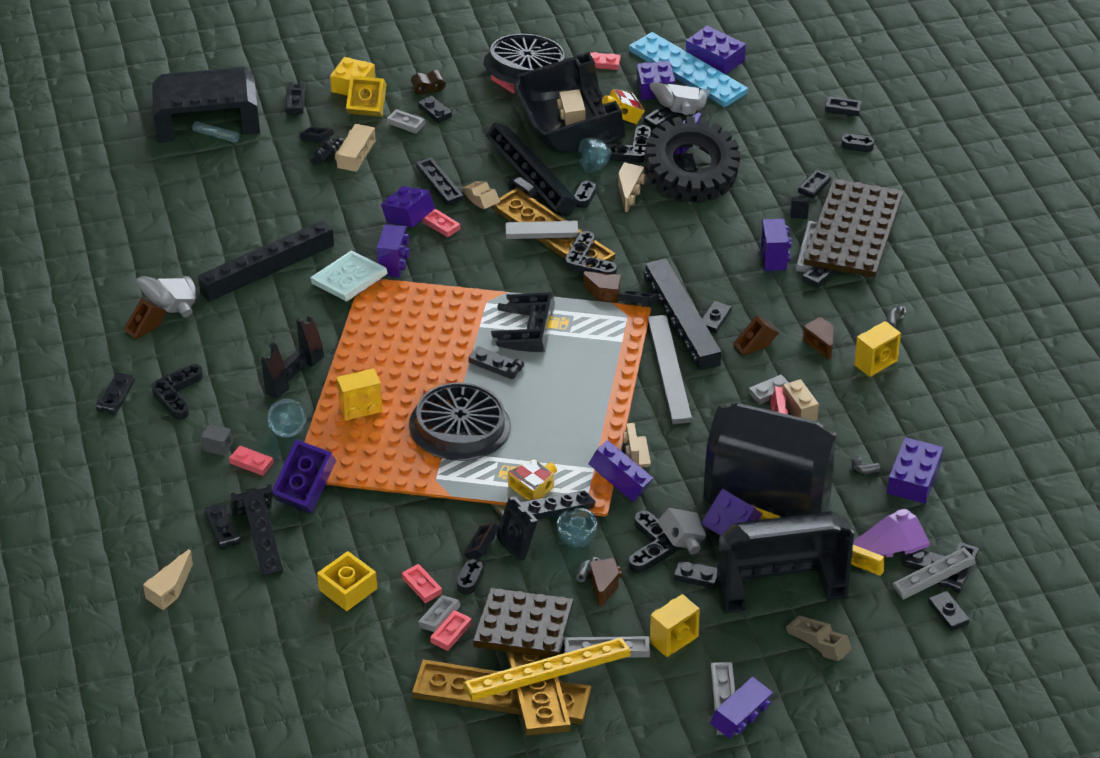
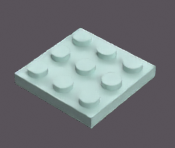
[310,250,388,301]

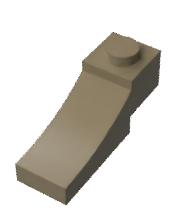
[786,616,852,661]

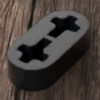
[841,134,874,152]
[508,177,538,199]
[574,181,596,208]
[457,559,483,594]

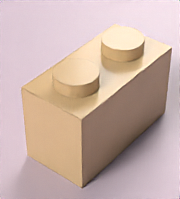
[557,89,586,126]
[783,379,819,421]

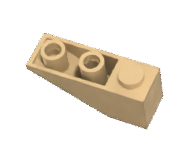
[618,163,646,212]
[143,549,193,610]

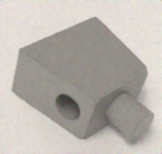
[657,508,706,554]

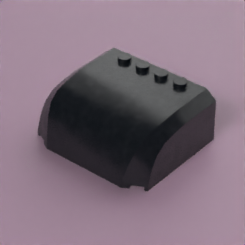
[514,52,626,153]
[152,66,260,143]
[703,403,836,517]
[716,511,854,614]

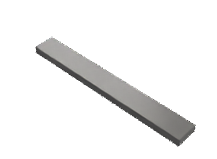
[648,315,692,424]

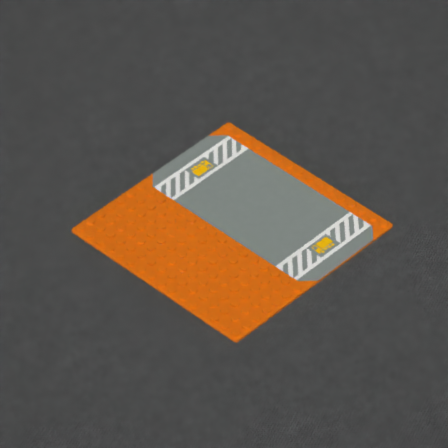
[304,279,651,517]

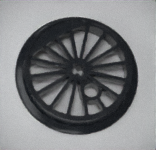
[483,34,565,84]
[409,383,511,461]

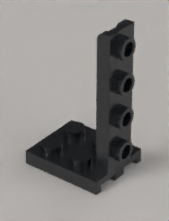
[230,484,283,576]
[496,490,596,561]

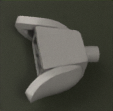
[650,82,710,115]
[136,276,196,317]

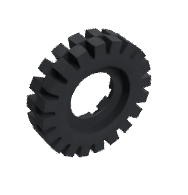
[643,116,741,203]

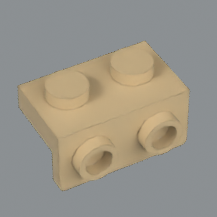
[623,423,651,467]

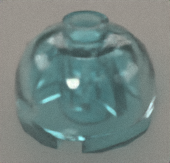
[579,138,611,173]
[267,398,306,438]
[557,508,598,548]

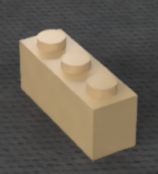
[335,124,376,172]

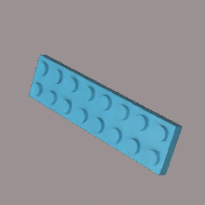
[629,32,748,107]

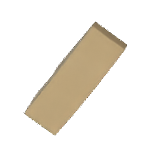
[461,181,500,209]

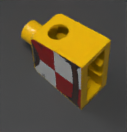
[602,89,645,124]
[507,460,557,501]

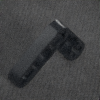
[597,125,651,163]
[566,231,617,274]
[152,364,203,420]
[629,511,679,573]

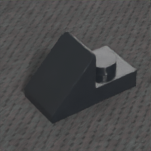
[790,196,810,219]

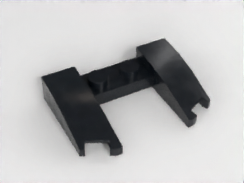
[491,292,555,352]
[261,316,324,400]

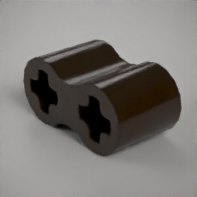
[411,70,446,95]

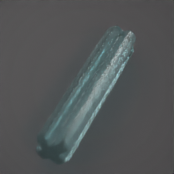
[192,122,240,143]

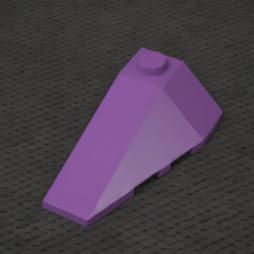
[853,509,930,558]

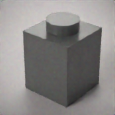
[200,424,233,456]

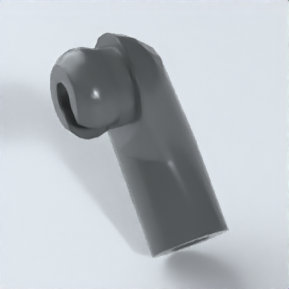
[887,306,906,328]
[851,457,880,475]
[576,557,600,582]

